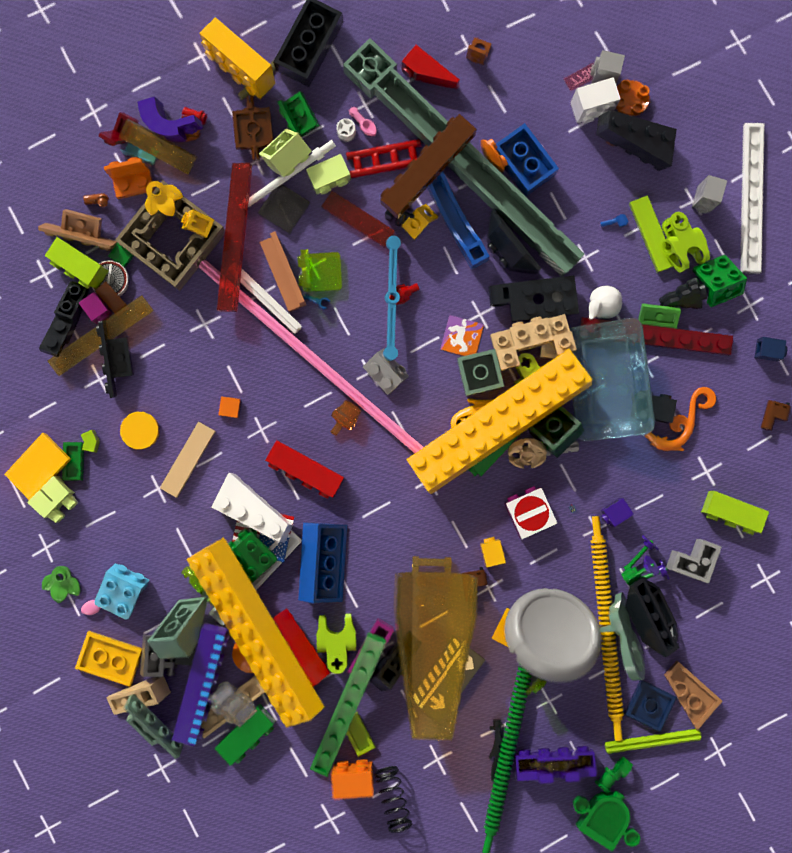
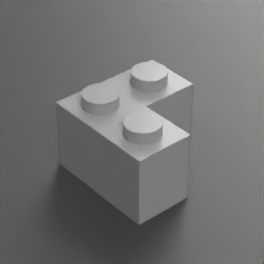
[666,539,721,584]

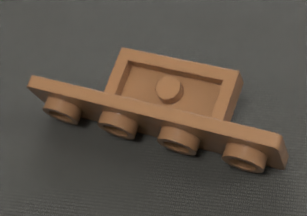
[38,209,117,251]

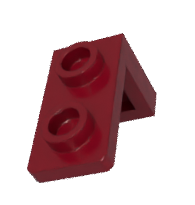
[99,112,139,146]

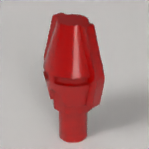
[389,283,420,305]

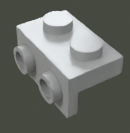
[363,348,409,395]

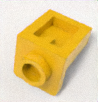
[181,209,214,238]

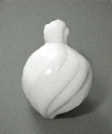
[589,286,622,320]

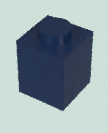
[754,337,788,362]

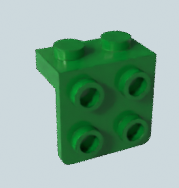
[228,527,277,583]

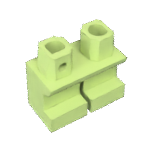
[27,476,78,523]

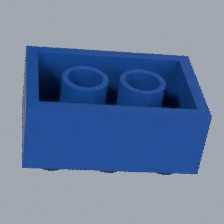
[496,123,559,197]

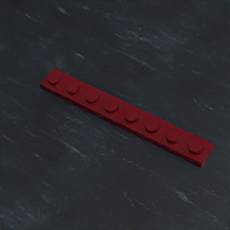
[579,317,733,355]

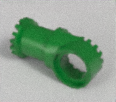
[595,757,633,794]

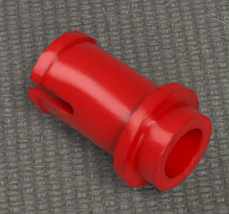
[182,107,207,125]

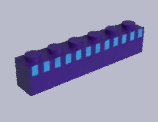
[172,623,230,746]

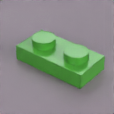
[638,303,681,328]

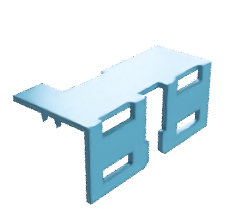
[120,143,159,166]

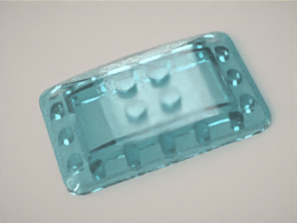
[570,318,655,441]

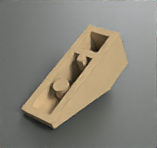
[106,676,171,715]

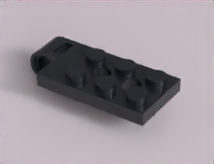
[488,275,579,322]

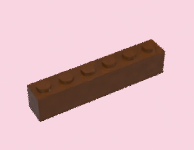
[380,114,477,219]

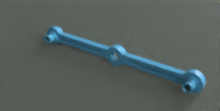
[383,236,401,361]

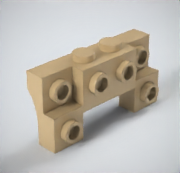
[490,314,577,371]

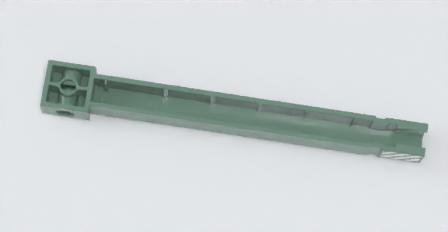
[343,38,584,277]

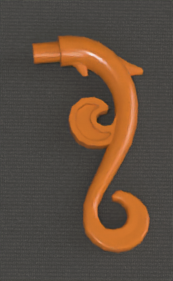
[644,387,716,451]

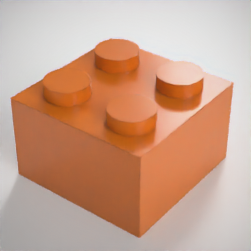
[331,759,374,799]

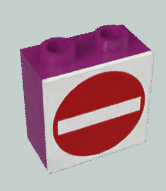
[504,486,557,539]

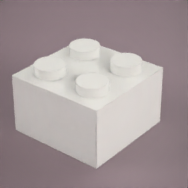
[570,77,621,124]

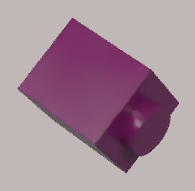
[79,292,112,324]

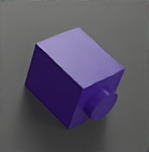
[600,498,634,527]

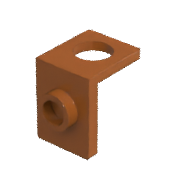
[466,37,491,65]

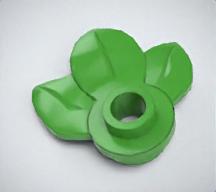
[42,566,80,603]

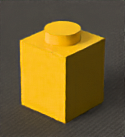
[480,537,506,567]

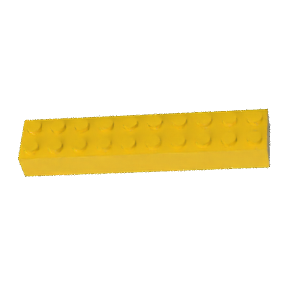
[406,349,592,494]
[186,537,324,728]

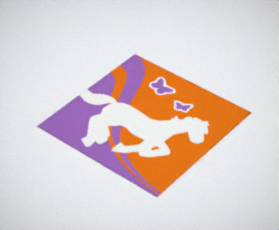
[440,315,484,356]

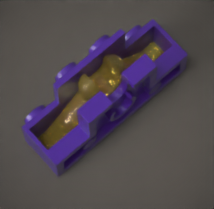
[514,746,597,783]

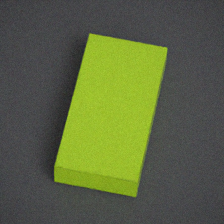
[346,712,376,757]

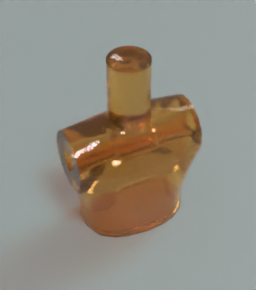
[330,400,362,436]

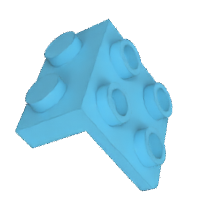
[94,563,150,620]

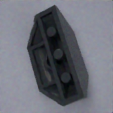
[487,209,542,274]
[625,577,679,657]

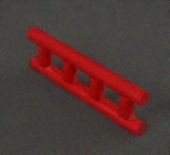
[346,139,421,178]

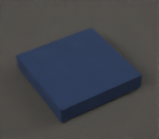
[624,680,677,733]

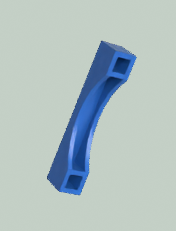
[427,171,490,270]

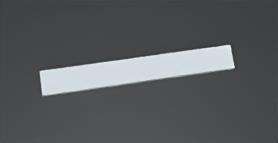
[740,123,764,274]

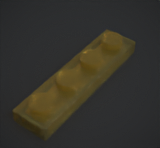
[119,119,197,174]

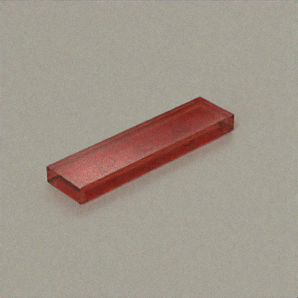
[322,191,395,248]

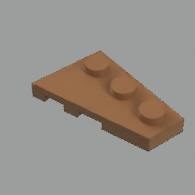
[664,660,722,730]

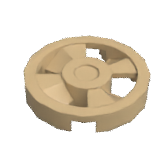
[508,438,547,468]

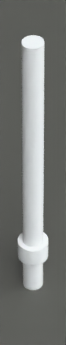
[239,140,336,211]

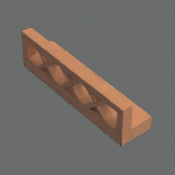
[260,231,306,312]

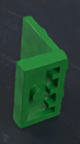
[693,255,747,307]

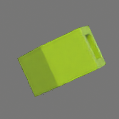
[81,430,100,453]

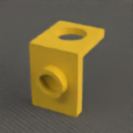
[402,204,438,239]

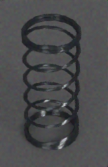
[374,766,413,833]

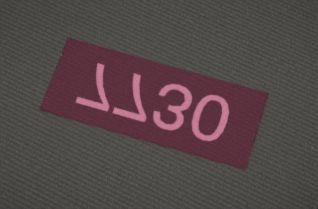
[564,62,594,91]

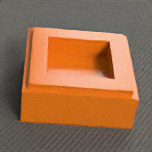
[218,396,241,418]

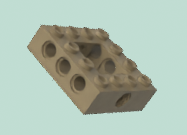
[115,180,226,291]

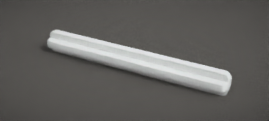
[228,263,302,334]

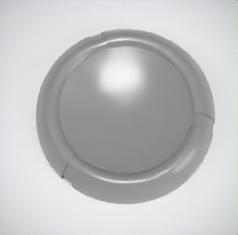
[505,588,602,682]

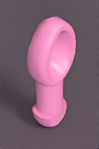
[349,107,377,136]
[81,600,101,615]

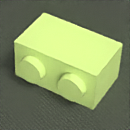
[306,154,351,195]

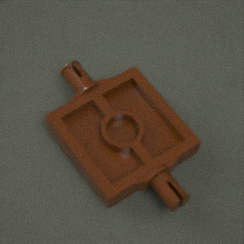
[232,96,273,161]

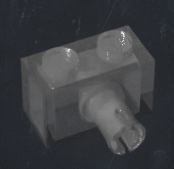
[210,681,257,727]

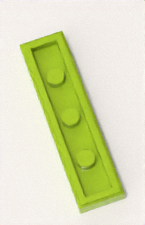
[629,195,674,273]

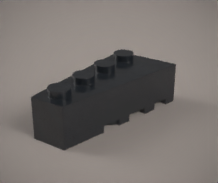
[596,110,677,171]

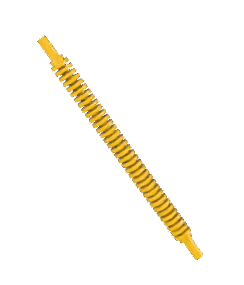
[590,516,624,741]

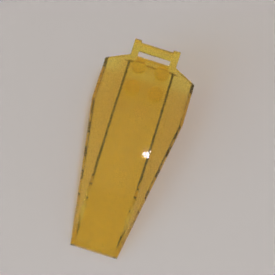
[393,556,477,740]

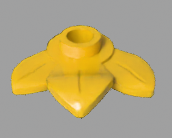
[145,181,183,216]

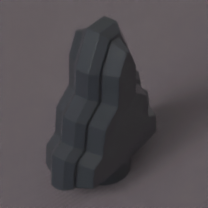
[659,277,708,309]

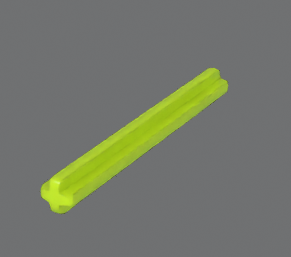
[605,729,701,754]

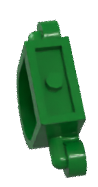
[573,791,640,852]

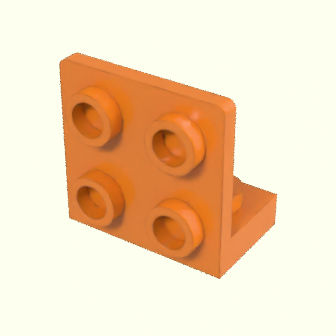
[104,157,155,199]

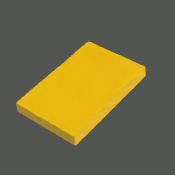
[4,433,71,500]
[75,631,142,687]

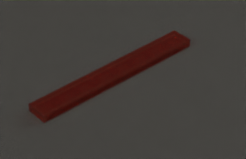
[217,163,252,312]

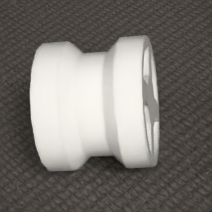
[337,118,356,142]

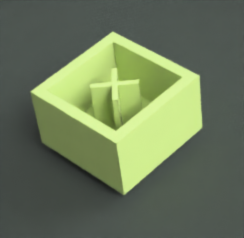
[259,129,312,177]

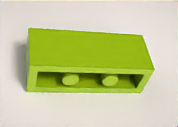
[45,237,109,289]
[701,491,769,535]

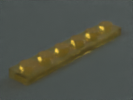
[47,295,154,376]

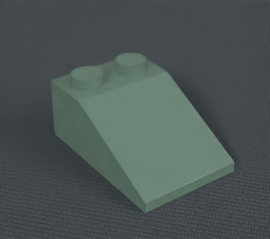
[147,597,208,659]

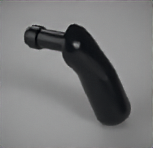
[395,210,415,226]

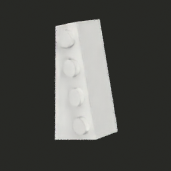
[212,472,293,543]

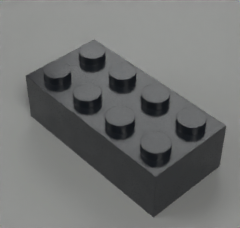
[273,0,343,87]

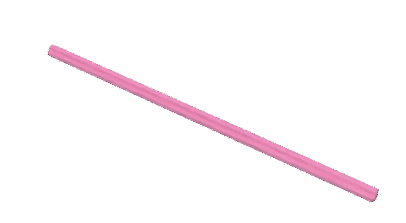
[199,260,424,453]

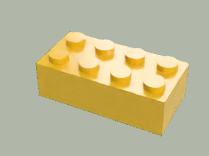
[200,17,276,99]

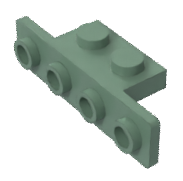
[124,694,183,759]

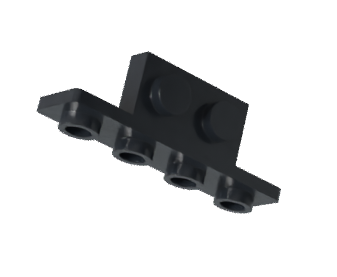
[96,320,133,398]

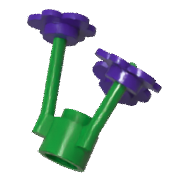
[621,535,670,586]

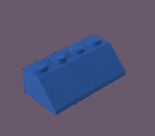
[298,523,347,603]

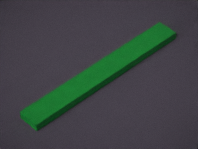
[310,632,387,777]

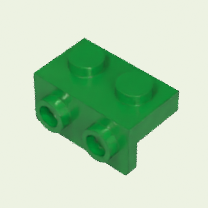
[278,92,319,138]

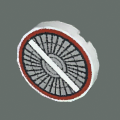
[92,260,129,296]

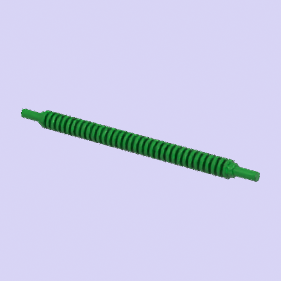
[482,664,532,853]

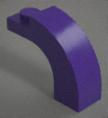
[137,96,203,142]

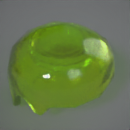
[181,566,204,594]

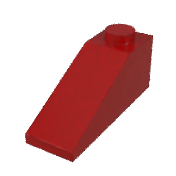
[401,45,460,90]

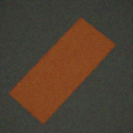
[94,282,129,317]

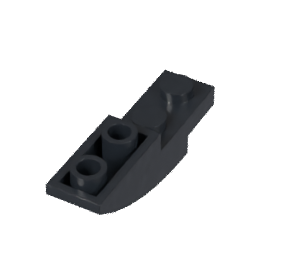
[39,280,89,358]

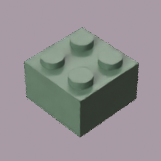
[457,349,504,397]

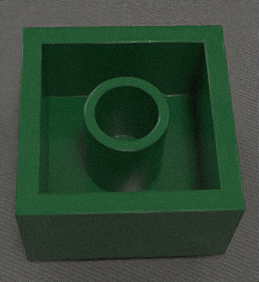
[528,406,585,458]

